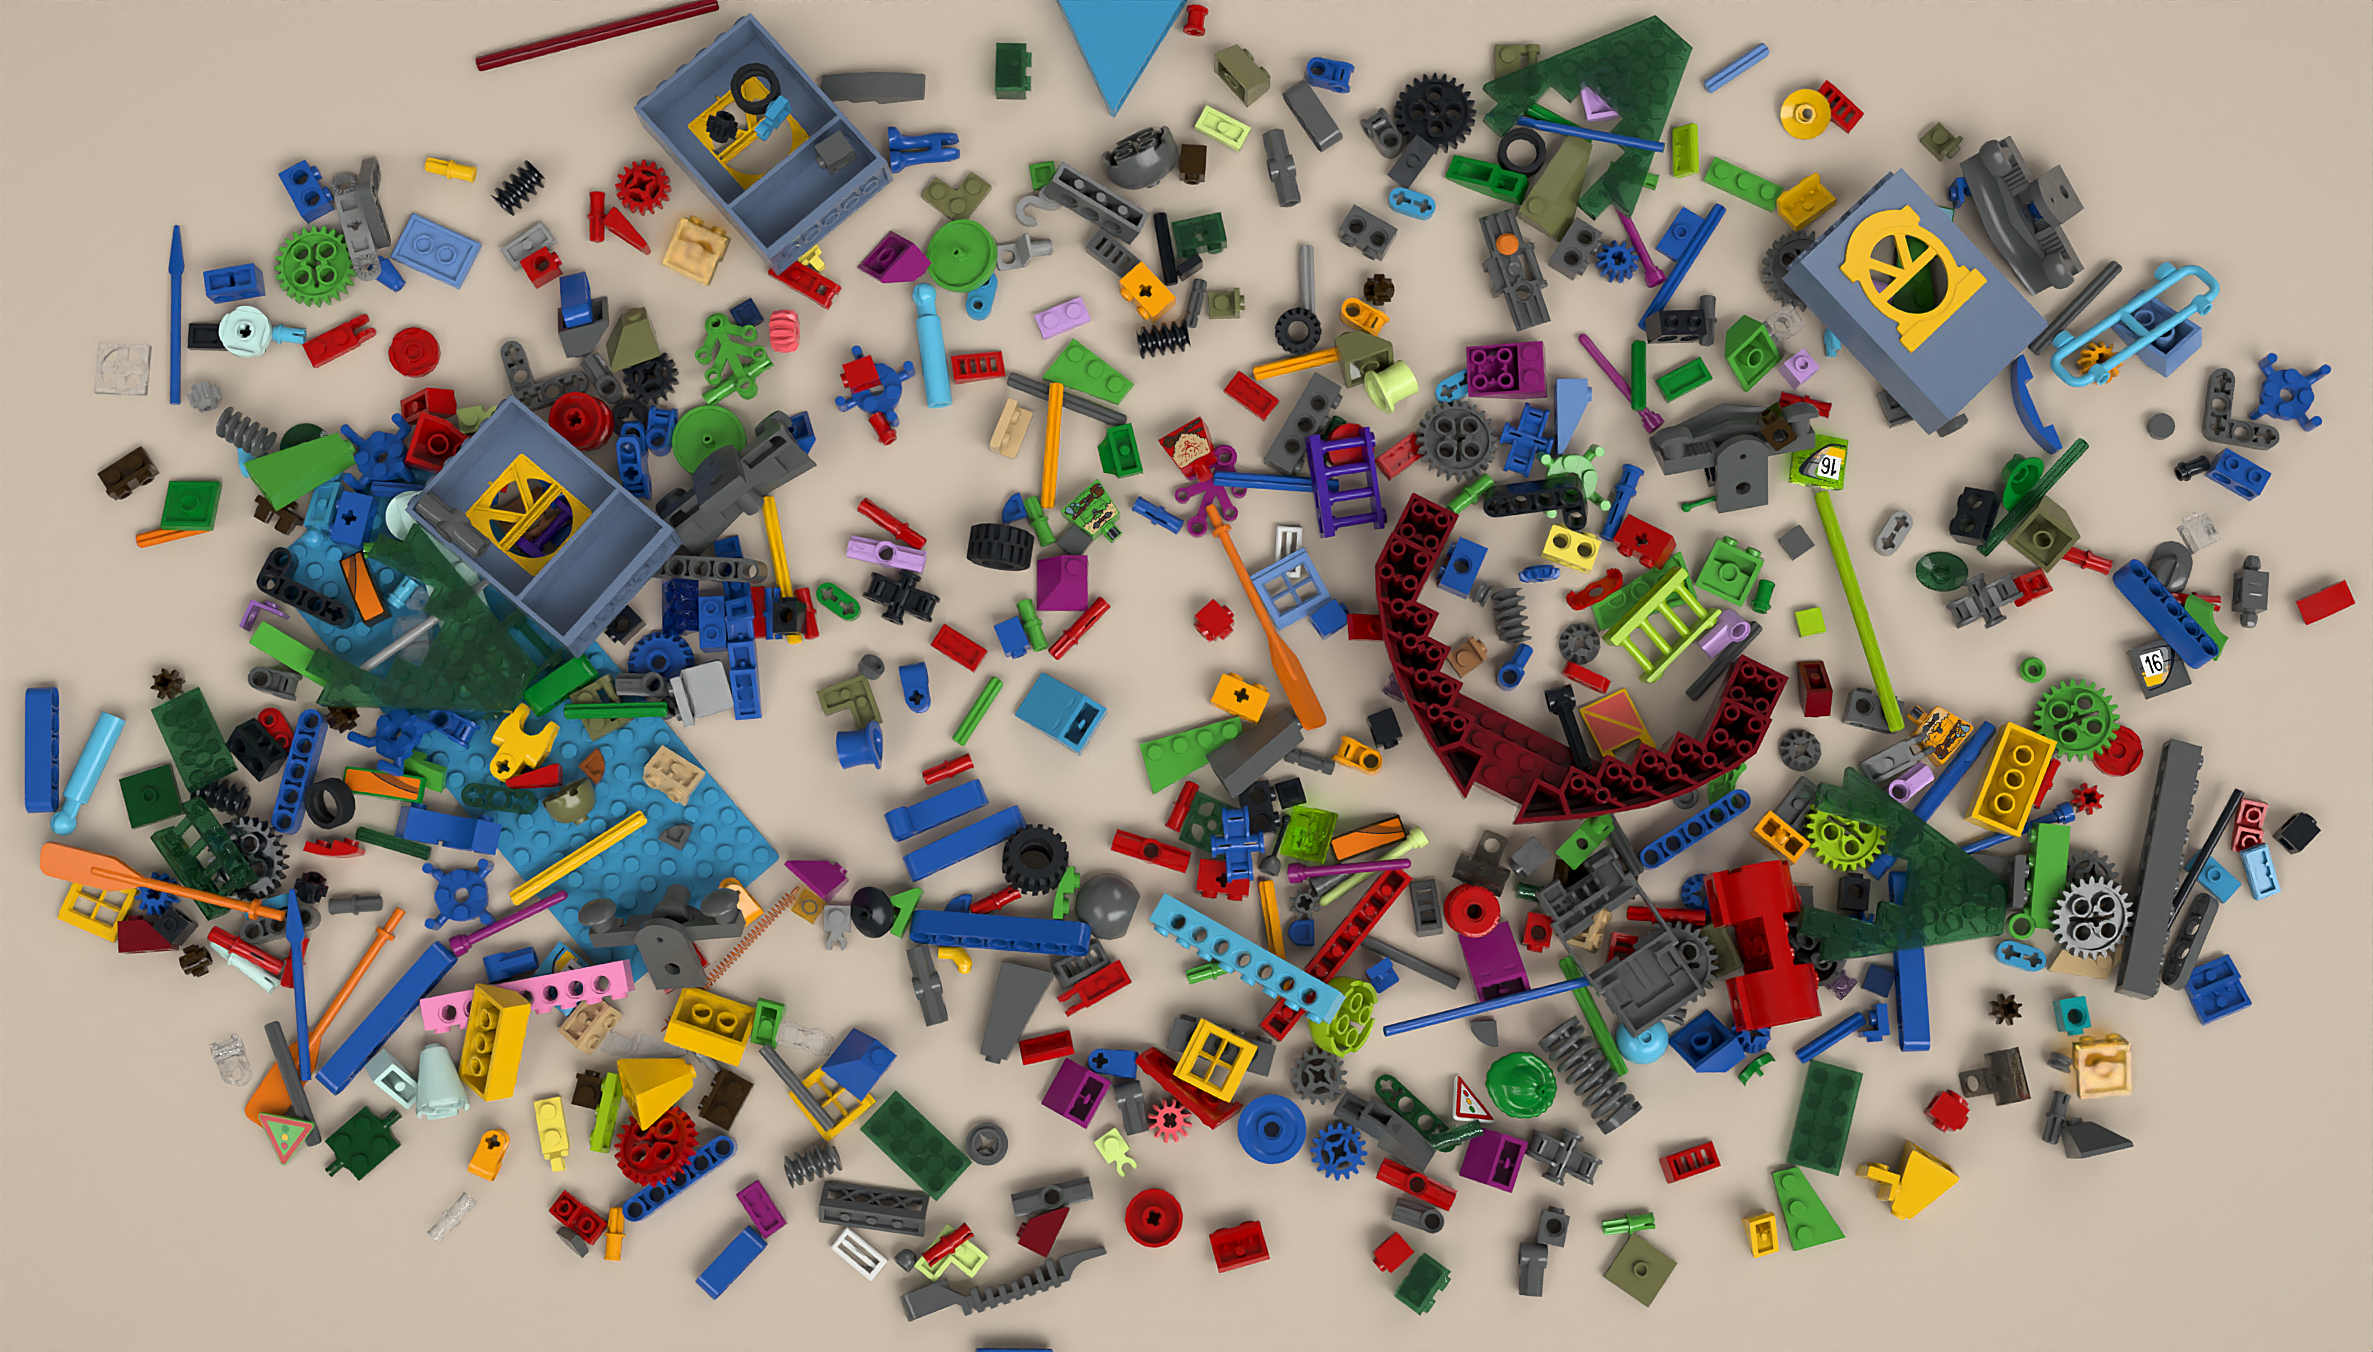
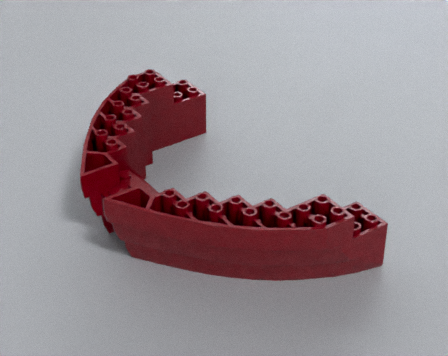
[1375,493,1789,825]

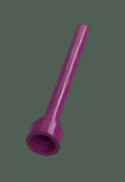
[1603,177,1667,288]
[1578,333,1665,434]
[1287,858,1411,884]
[449,890,568,957]

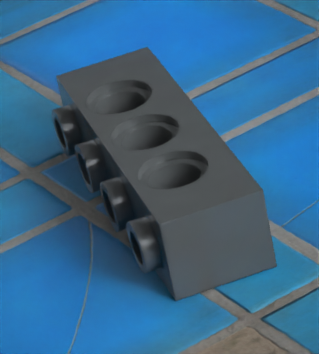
[1043,161,1150,245]
[1264,372,1343,476]
[1166,1014,1276,1077]

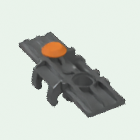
[1478,208,1551,332]

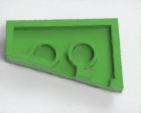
[1042,338,1134,405]
[1771,1166,1846,1251]

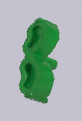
[1738,1052,1776,1086]

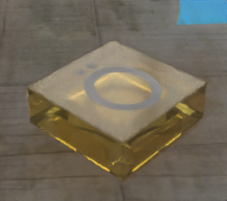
[790,888,827,925]

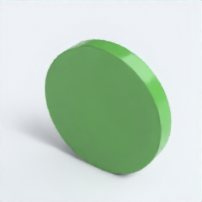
[926,219,998,293]
[672,405,747,475]

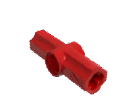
[1111,829,1192,874]
[1375,1157,1457,1212]

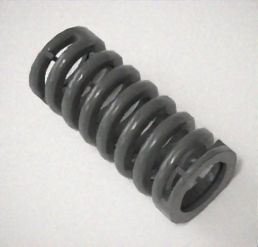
[1538,1015,1643,1135]

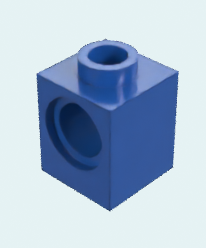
[1309,599,1350,641]
[994,616,1030,659]

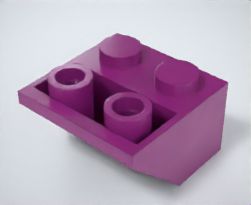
[1041,1057,1112,1129]
[1459,1125,1528,1193]

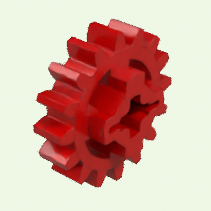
[615,160,672,216]

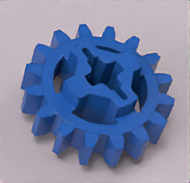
[1310,1123,1367,1181]

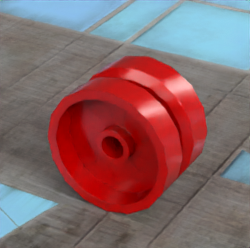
[548,392,614,452]
[1125,1188,1183,1248]

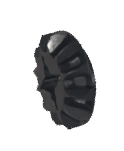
[612,399,649,438]

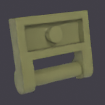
[1494,44,1540,97]
[569,674,634,742]

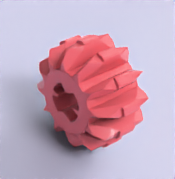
[769,309,800,353]
[1148,1098,1192,1143]

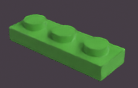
[1703,157,1784,213]

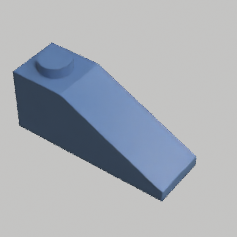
[1554,379,1592,458]

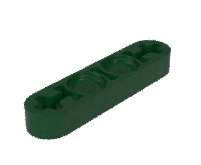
[1374,1074,1457,1153]

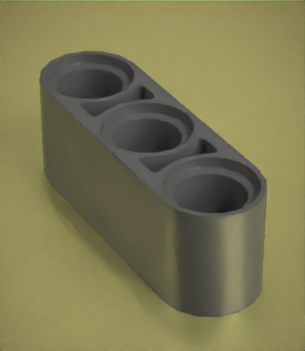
[1282,79,1343,152]
[240,905,321,944]

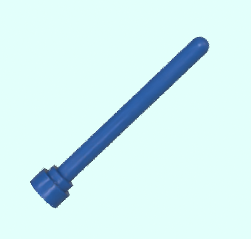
[1954,801,2075,858]

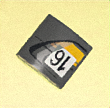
[2127,639,2192,700]

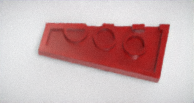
[1135,1046,1244,1130]

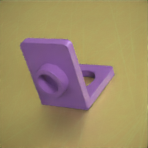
[239,599,290,632]

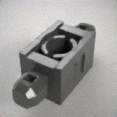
[2232,555,2269,628]

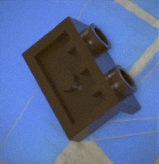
[97,446,160,501]
[698,1069,755,1131]

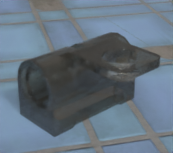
[1452,830,1511,897]
[1959,1047,2031,1106]

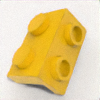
[1776,172,1837,232]
[1856,1162,1902,1201]

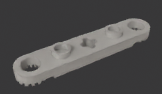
[331,173,381,281]

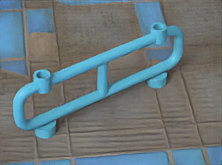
[2050,262,2220,387]

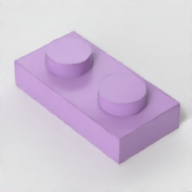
[1034,296,1091,340]

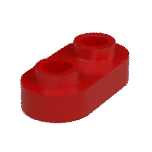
[257,708,295,756]

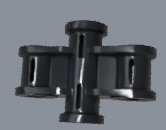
[862,569,941,626]

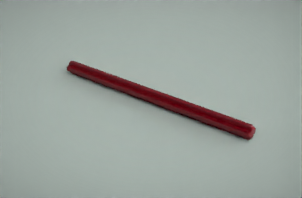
[475,0,719,71]

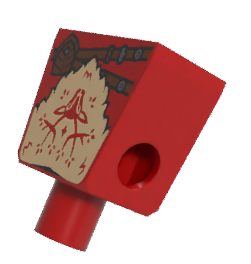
[1158,416,1218,482]

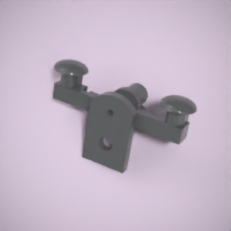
[578,884,746,990]

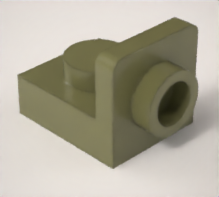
[1919,122,1963,162]
[1209,288,1245,319]

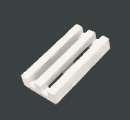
[1275,526,1302,579]
[830,1227,888,1281]

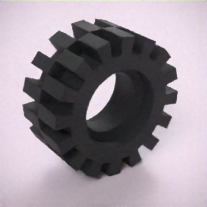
[1275,307,1322,354]

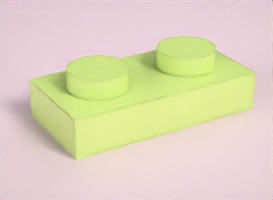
[1195,105,1251,152]

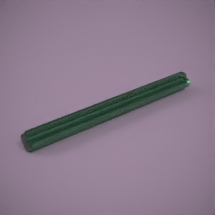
[1976,438,2089,557]

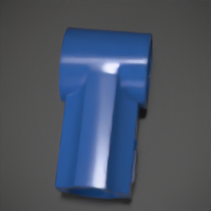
[483,947,539,984]

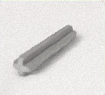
[1300,245,1316,315]

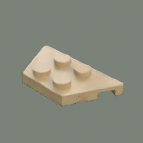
[2047,902,2127,980]

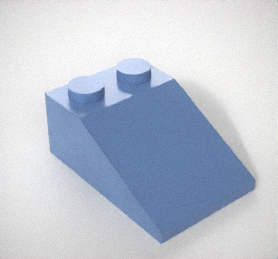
[2111,289,2202,378]

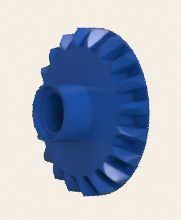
[627,631,695,697]
[1237,1095,1306,1164]

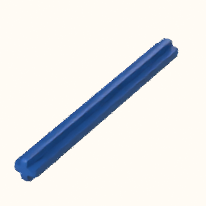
[1638,203,1726,331]

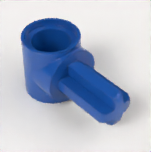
[1496,643,1533,691]

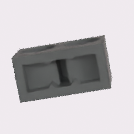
[1338,204,1398,261]
[1548,217,1603,281]
[1842,688,1904,735]

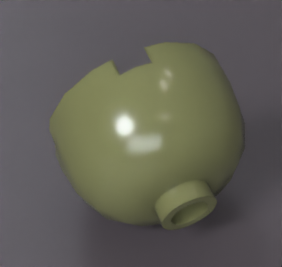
[542,777,596,826]

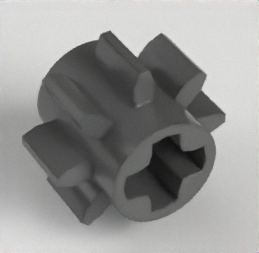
[1289,888,1320,920]

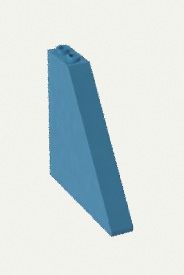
[1056,0,1188,118]

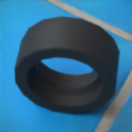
[730,63,781,115]
[1497,127,1546,178]
[305,777,356,830]

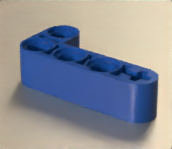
[883,779,989,842]

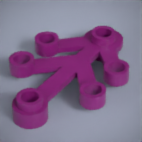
[1175,445,1247,538]

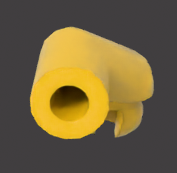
[938,946,973,974]

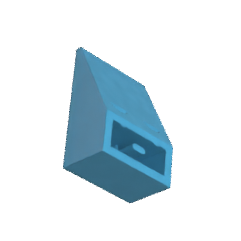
[1015,672,1107,756]

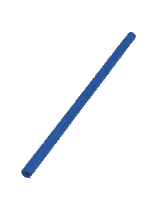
[1383,976,1590,1037]

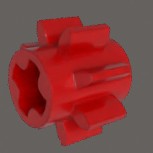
[2069,782,2104,816]

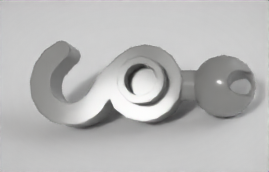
[1016,185,1062,227]

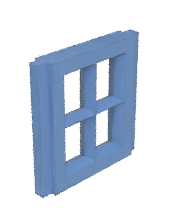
[1250,547,1332,631]

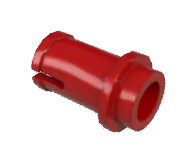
[868,412,897,446]

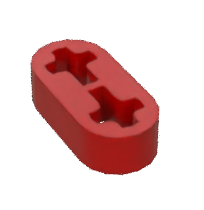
[1561,661,1611,694]

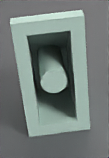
[364,1048,418,1110]

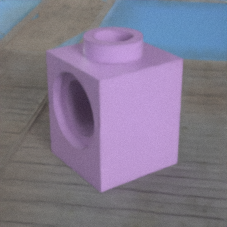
[1779,348,1820,390]

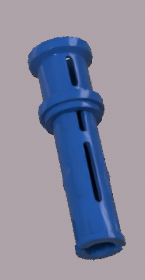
[1600,464,1644,542]

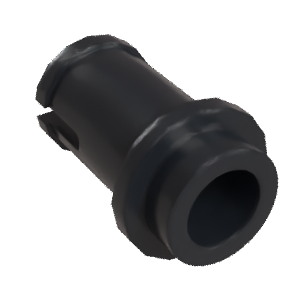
[2174,455,2210,482]

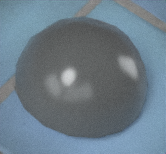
[1075,873,1140,940]

